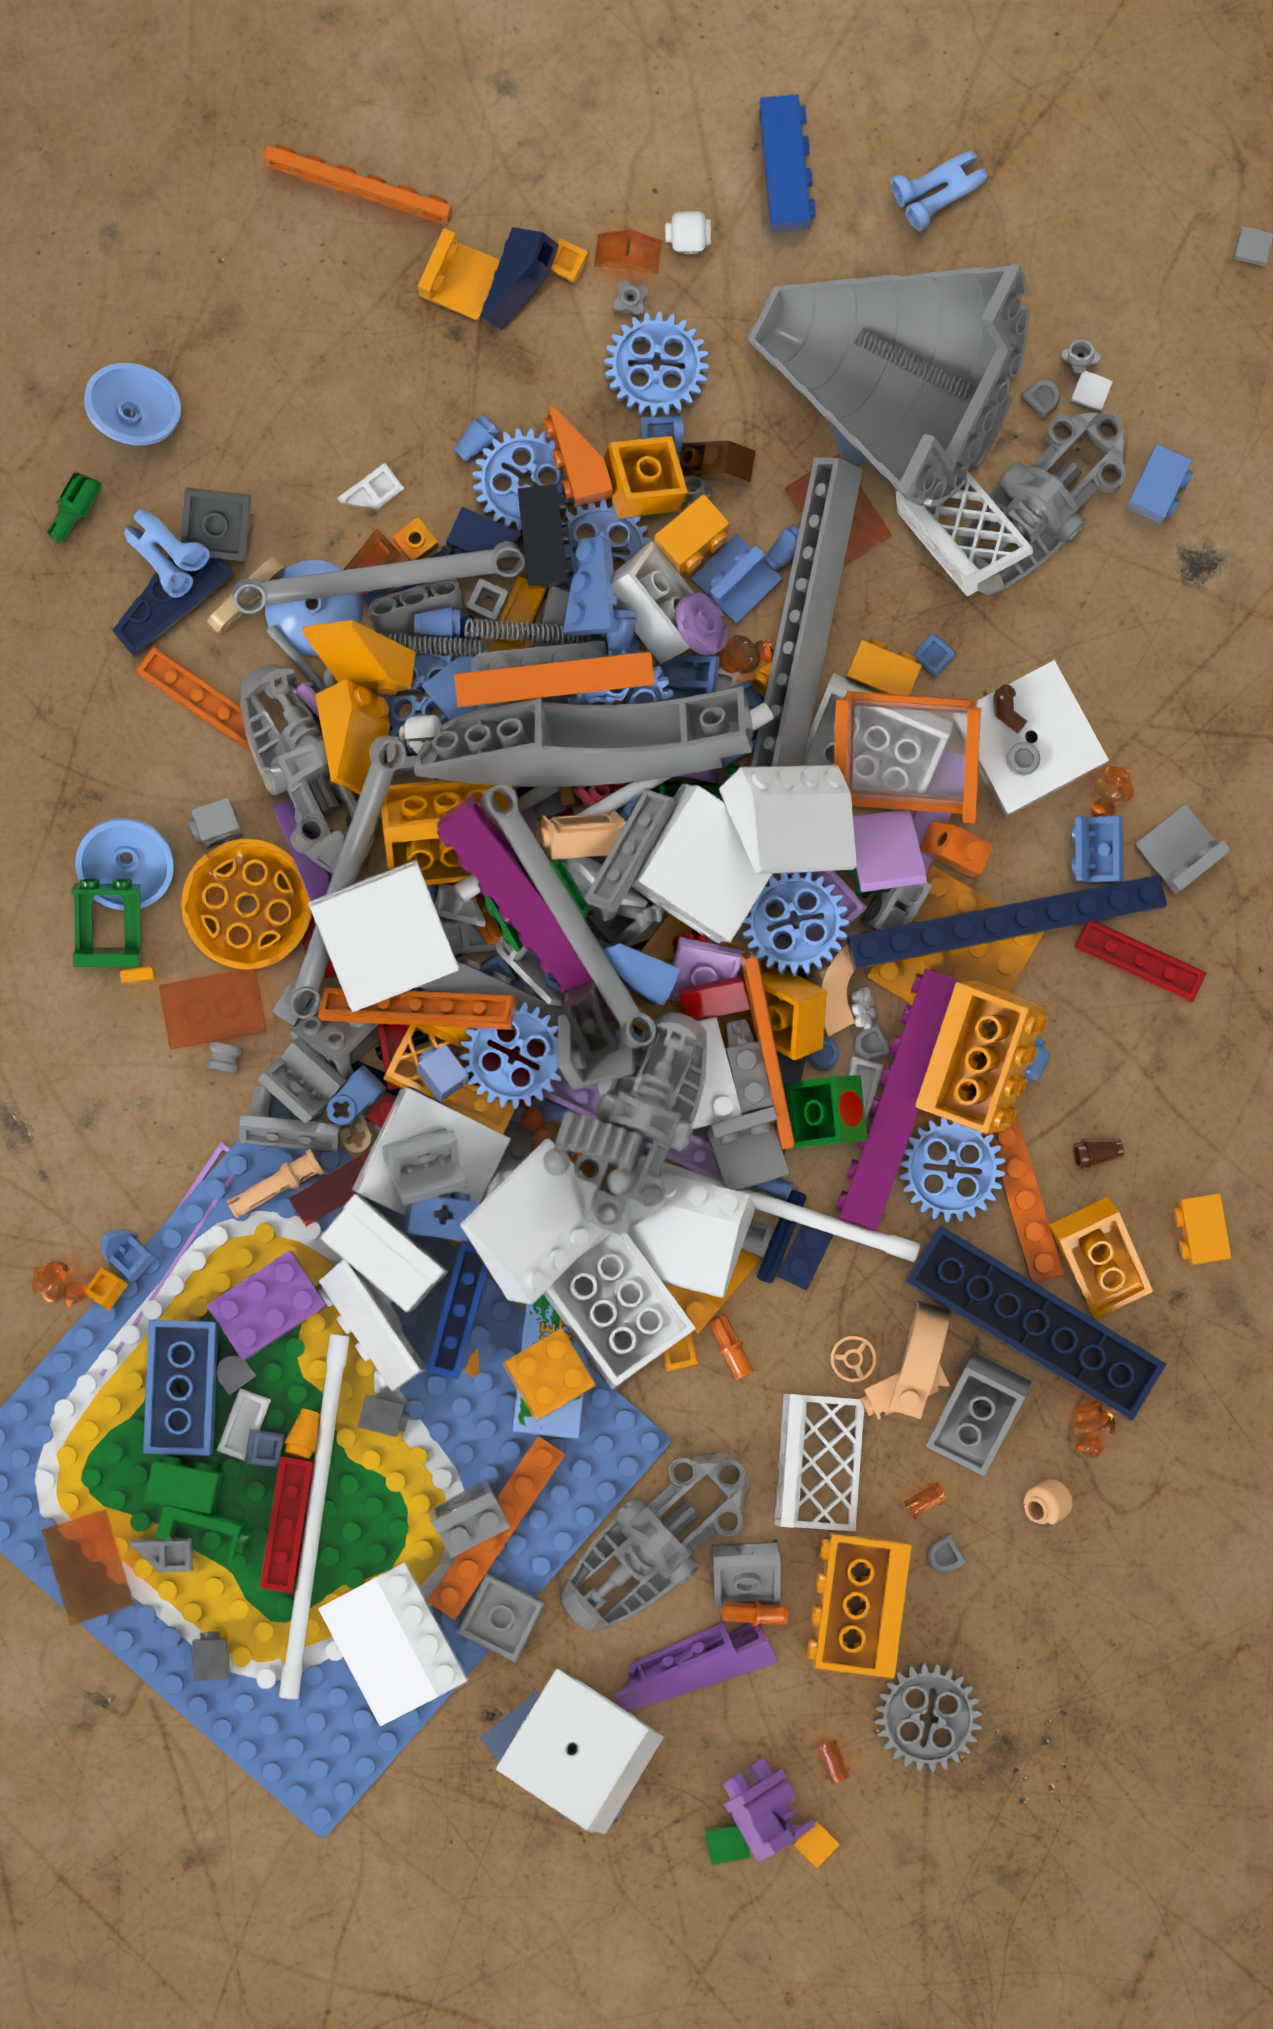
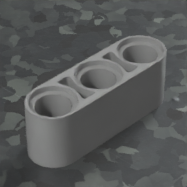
[368,579,466,636]

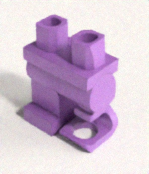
[723,1758,815,1862]

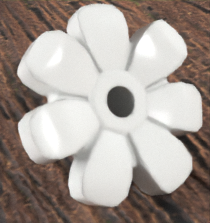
[848,987,877,1029]

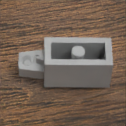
[725,1019,773,1114]

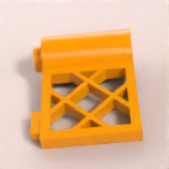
[384,1025,477,1105]

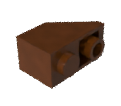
[680,441,756,483]

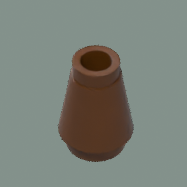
[1073,1138,1124,1171]

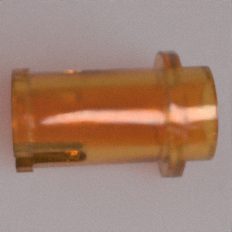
[903,1482,948,1520]
[816,1739,850,1784]

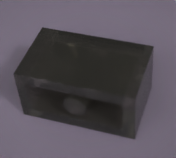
[561,979,621,1062]

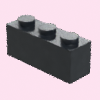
[518,484,573,590]

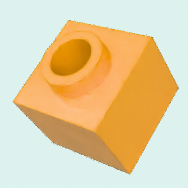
[392,517,439,561]

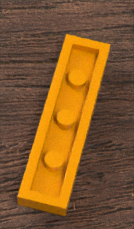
[383,1048,515,1134]

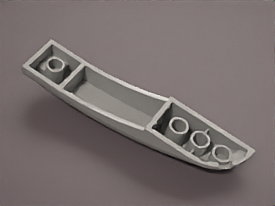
[414,686,754,787]

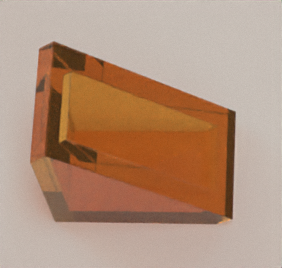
[594,229,662,274]
[343,529,402,594]

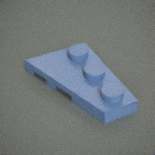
[563,536,620,636]

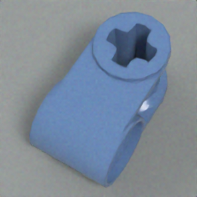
[326,1065,387,1126]

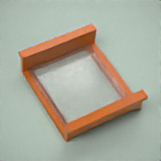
[834,691,981,824]

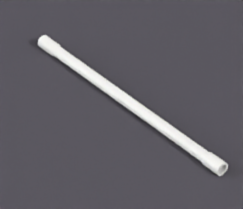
[454,702,774,902]
[571,1150,920,1262]
[279,1334,350,1699]

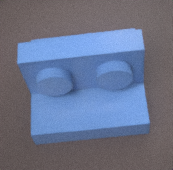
[690,533,782,626]

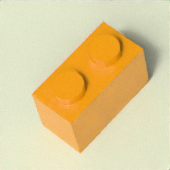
[846,639,922,695]
[1173,1193,1232,1265]

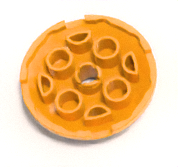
[181,839,312,970]

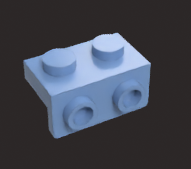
[1071,816,1124,884]

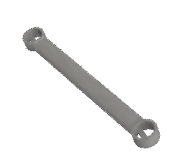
[233,541,525,614]
[284,735,406,1019]
[481,784,656,1048]

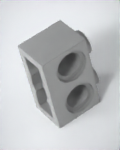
[188,797,244,849]
[860,882,932,931]

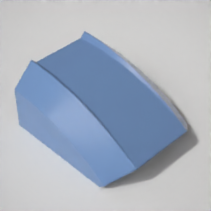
[601,943,681,1006]

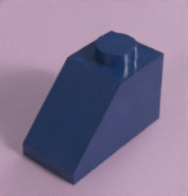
[446,507,522,555]

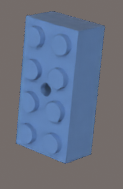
[143,1320,219,1456]

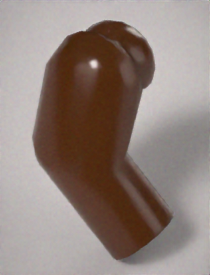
[993,684,1027,734]

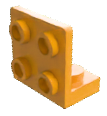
[417,228,500,320]

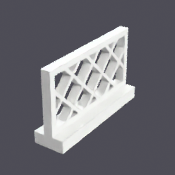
[895,471,1033,596]
[774,1393,864,1532]

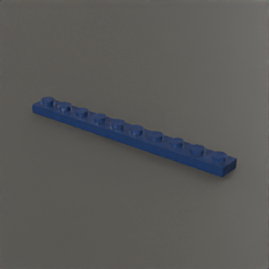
[847,875,1167,970]

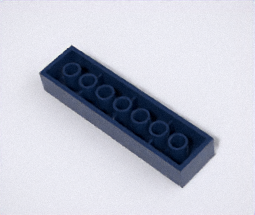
[904,1225,1167,1421]

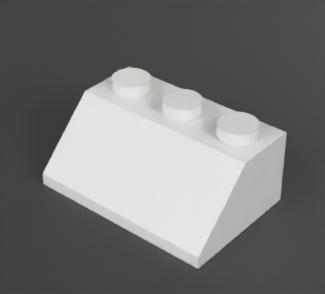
[611,541,695,664]

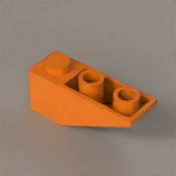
[543,406,613,508]

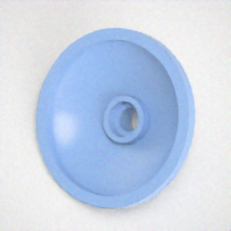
[84,363,181,446]
[265,560,363,657]
[75,818,174,911]

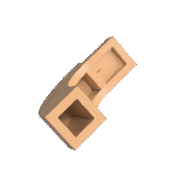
[806,930,872,1037]
[889,1301,950,1419]

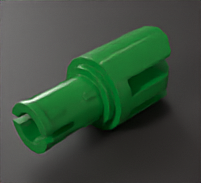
[45,471,102,544]

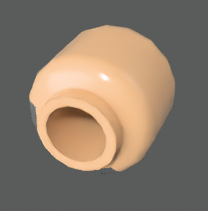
[1023,1479,1073,1527]

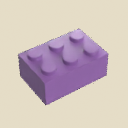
[206,1250,328,1361]

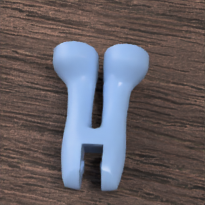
[890,150,988,232]
[124,508,210,598]

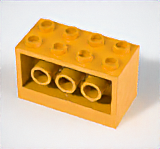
[381,780,513,885]
[915,980,1048,1134]
[807,1532,911,1679]

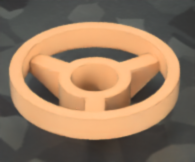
[830,1336,876,1382]

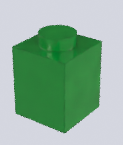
[705,1823,751,1865]

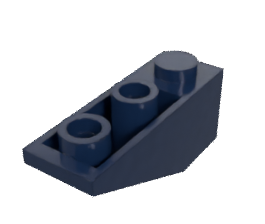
[480,227,559,330]

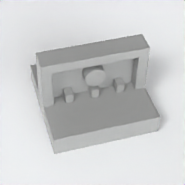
[258,1037,347,1124]
[382,1128,466,1206]
[429,1480,510,1558]
[712,1543,781,1606]

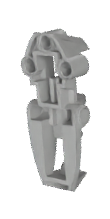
[960,412,1127,596]
[239,665,382,874]
[574,1012,707,1235]
[560,1452,751,1632]

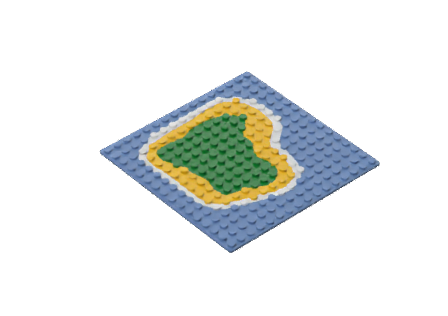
[0,1098,670,1838]

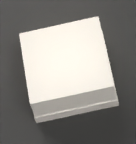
[952,660,1109,818]
[631,783,773,944]
[308,859,459,1012]
[352,1087,511,1243]
[320,1194,451,1312]
[496,1669,664,1834]

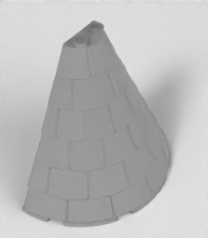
[748,263,1029,506]

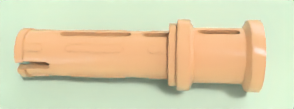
[226,1148,325,1219]

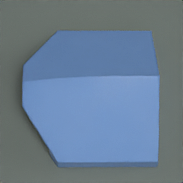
[659,655,720,700]

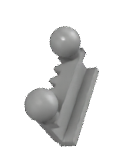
[543,1111,642,1195]

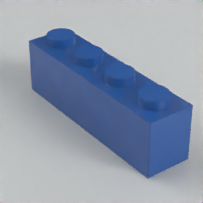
[759,94,816,232]
[426,1242,489,1379]

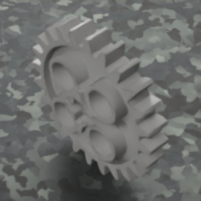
[874,1663,982,1772]

